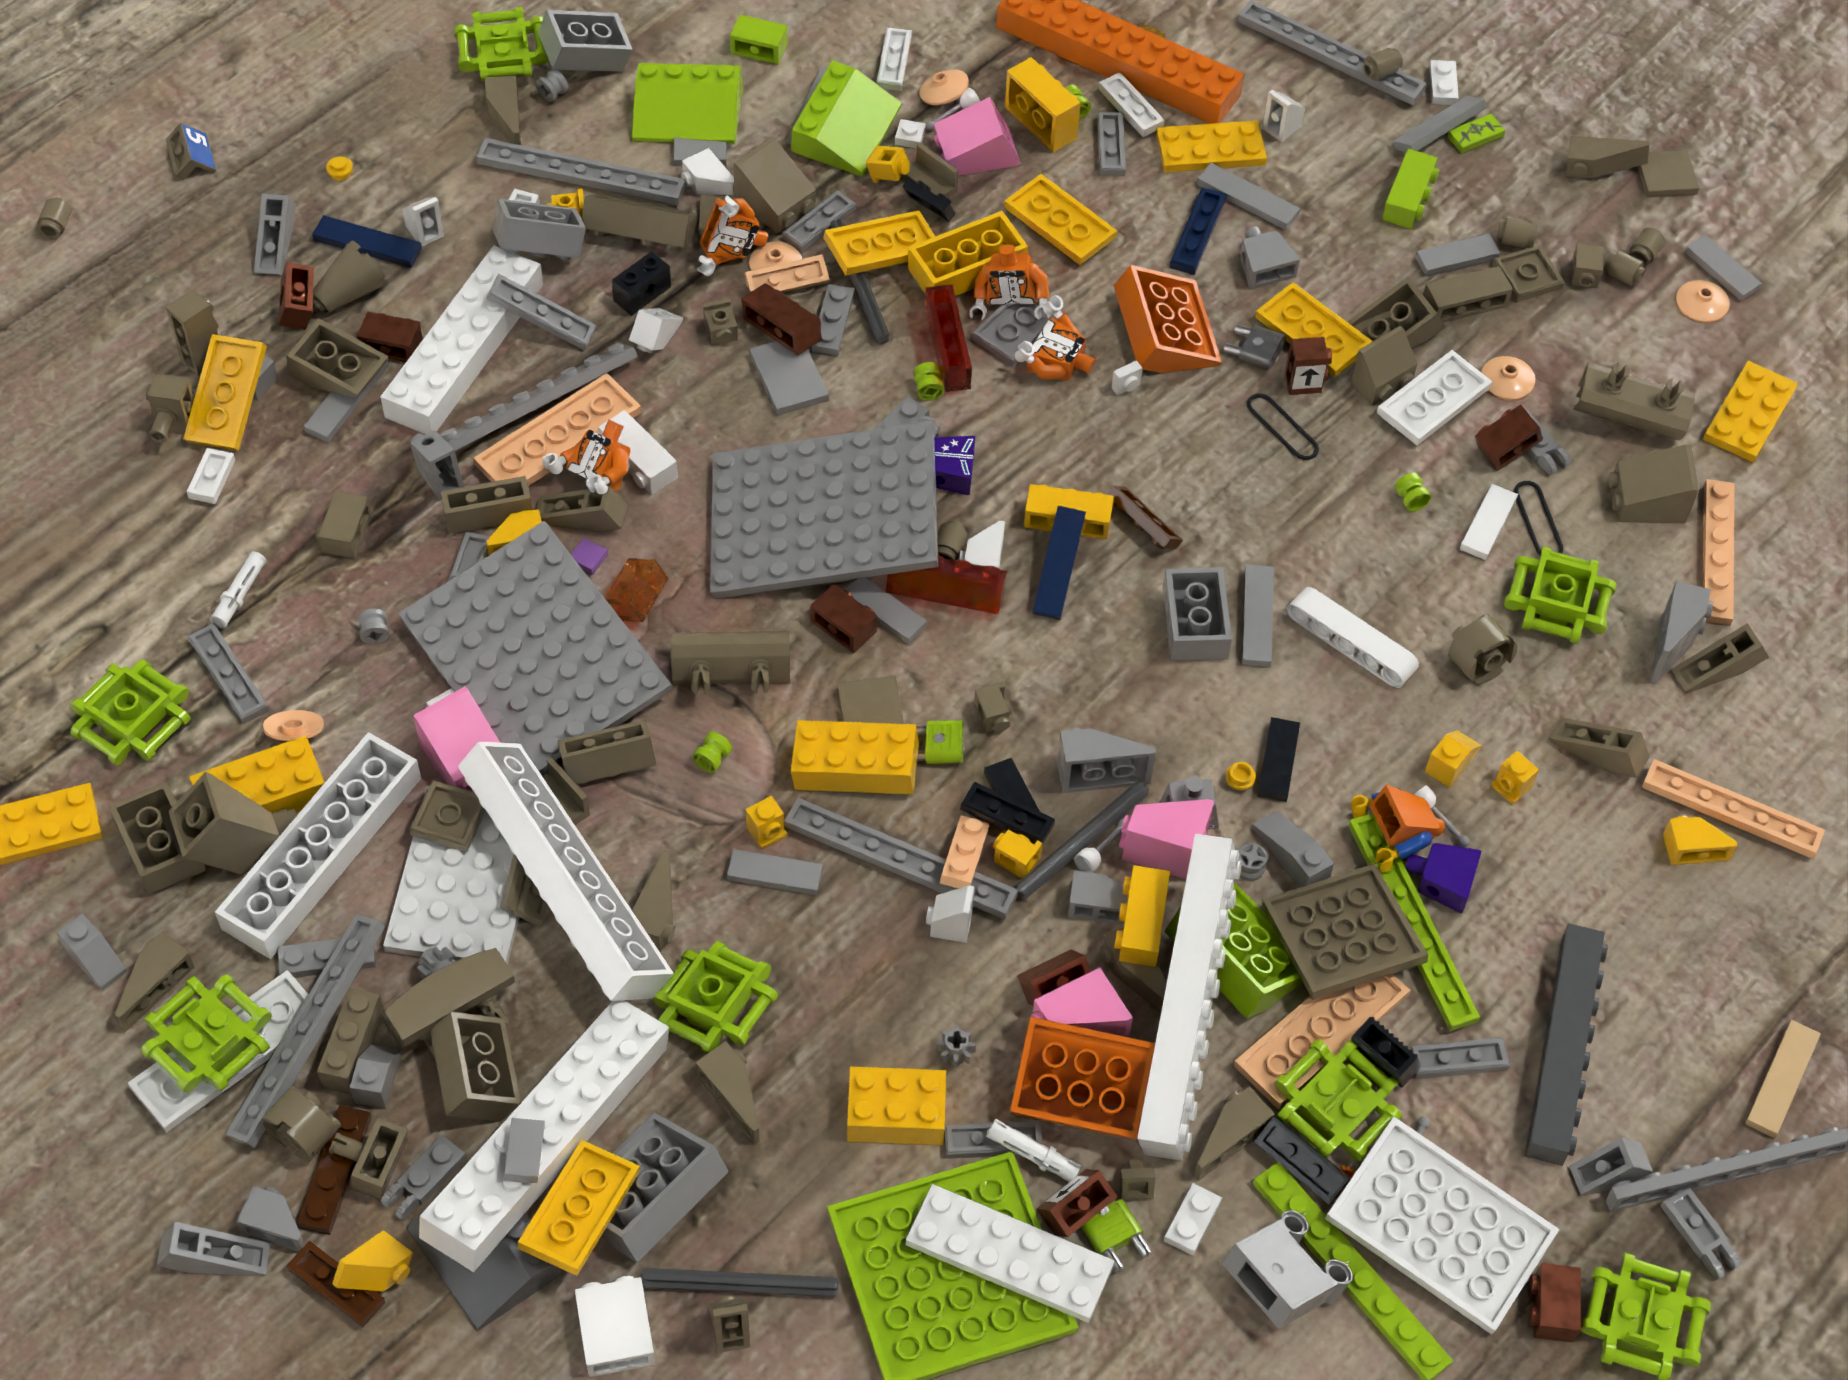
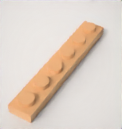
[1702,479,1735,626]
[1641,759,1825,859]

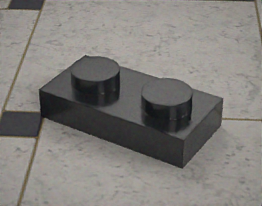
[902,178,955,222]

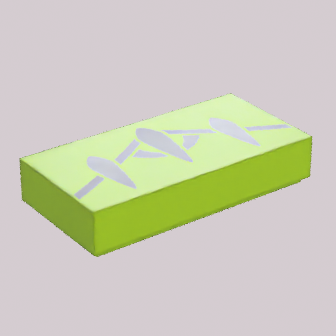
[1447,114,1506,154]

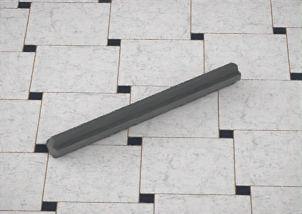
[830,219,889,344]
[1014,781,1149,900]
[641,1268,839,1297]

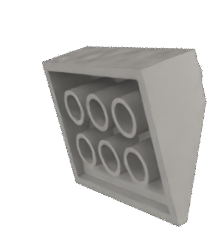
[601,1112,729,1263]

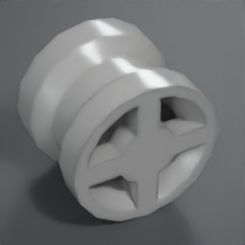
[536,69,568,102]
[358,608,389,644]
[1238,843,1268,881]

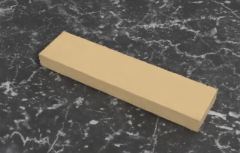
[1745,1020,1821,1139]

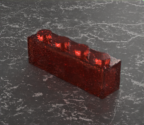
[925,284,972,392]
[886,555,1007,614]

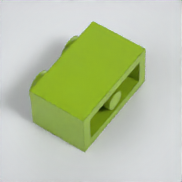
[730,14,788,65]

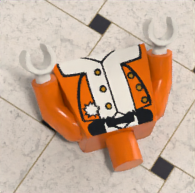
[697,196,768,276]
[969,244,1052,320]
[1015,295,1096,381]
[542,419,631,494]

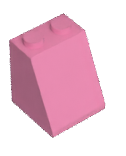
[934,97,1021,176]
[413,686,500,791]
[1119,799,1214,880]
[1031,968,1133,1038]

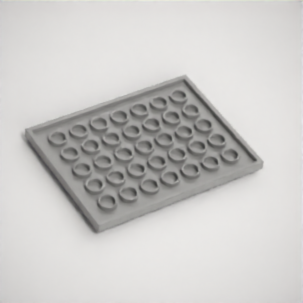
[710,420,938,599]
[398,520,673,775]

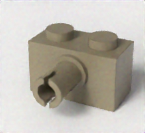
[146,374,194,442]
[329,1117,408,1200]

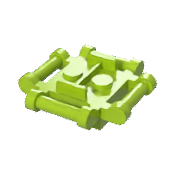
[454,6,549,82]
[1504,546,1617,644]
[70,659,191,765]
[651,941,778,1053]
[141,974,272,1093]
[1274,1039,1402,1161]
[1581,1252,1711,1380]

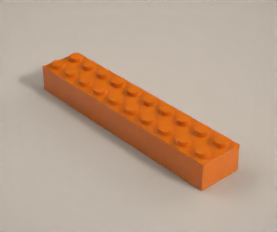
[996,0,1244,124]

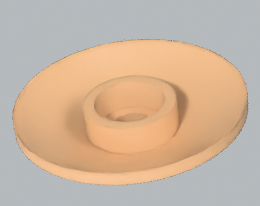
[919,69,969,105]
[749,241,802,271]
[1676,280,1730,323]
[1481,356,1535,401]
[263,710,324,742]

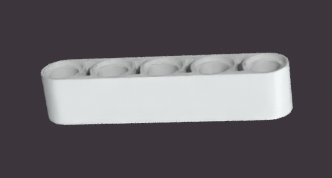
[1287,587,1419,688]

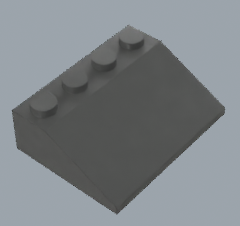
[407,1209,562,1331]

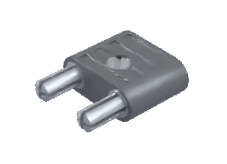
[1223,324,1286,369]

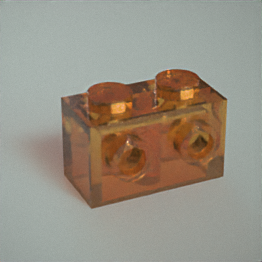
[605,558,668,622]

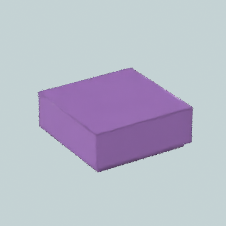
[571,538,608,576]

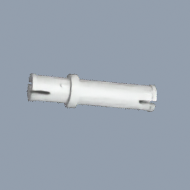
[209,551,267,629]
[986,1118,1081,1182]

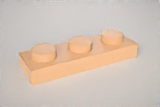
[744,254,830,293]
[940,815,990,889]

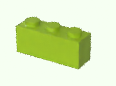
[1382,148,1440,229]

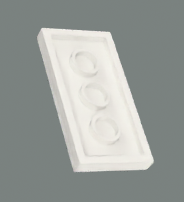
[1377,350,1493,446]

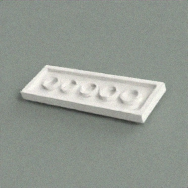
[128,970,308,1133]
[905,1184,1115,1323]

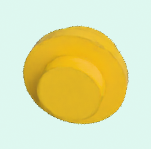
[326,156,353,181]
[1226,762,1256,791]

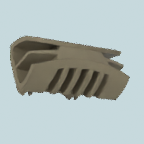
[1573,362,1695,441]
[671,631,790,695]
[381,948,515,1060]

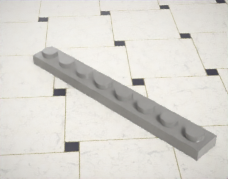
[1237,0,1427,106]
[476,138,686,205]
[440,343,638,451]
[784,798,1018,920]
[225,914,385,1148]
[1605,1127,1848,1212]

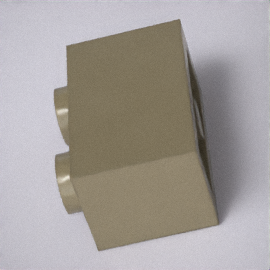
[316,491,372,559]

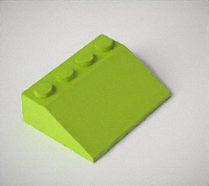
[791,60,902,177]
[632,63,743,144]
[1164,883,1303,1019]

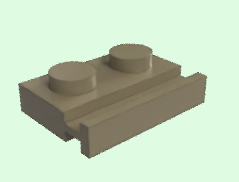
[500,854,548,926]

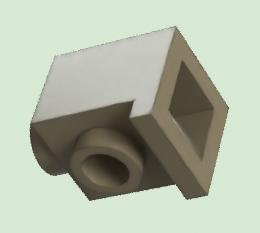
[703,298,738,345]
[974,682,1012,734]

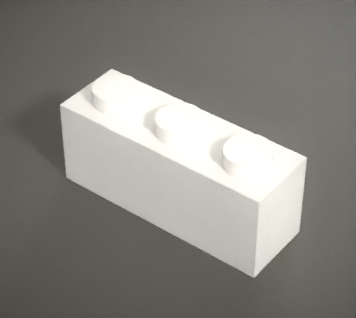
[598,410,678,495]

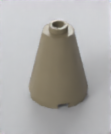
[313,240,388,313]

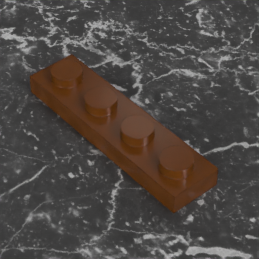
[297,1105,372,1235]

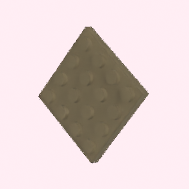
[1262,864,1428,1000]

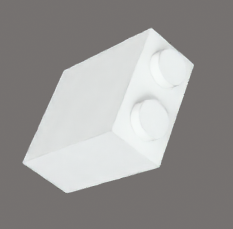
[575,1276,656,1377]

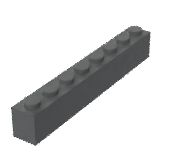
[1525,923,1608,1166]

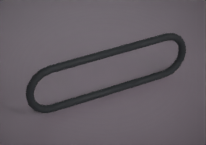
[1247,393,1319,460]
[1514,481,1564,555]

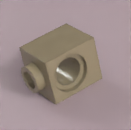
[1571,243,1604,288]

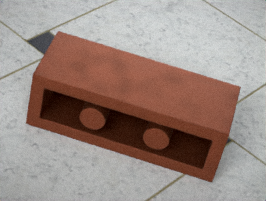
[741,283,822,355]

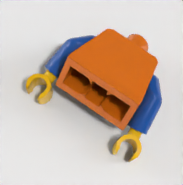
[1351,785,1445,872]

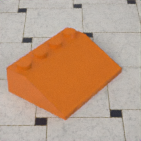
[1113,265,1222,373]
[1010,1017,1155,1142]

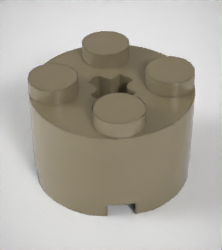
[1448,614,1517,684]
[261,1086,341,1162]

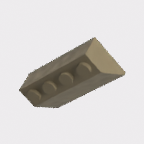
[582,194,700,251]

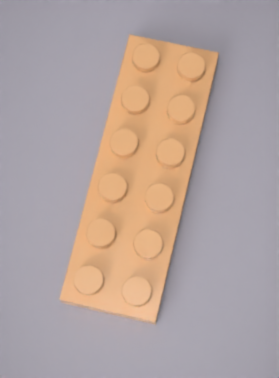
[473,373,642,486]
[1233,974,1411,1110]

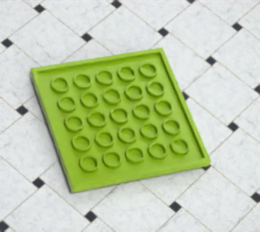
[827,1151,1079,1380]

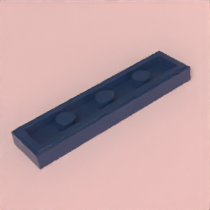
[1170,188,1227,275]
[312,215,422,268]
[1033,506,1086,620]

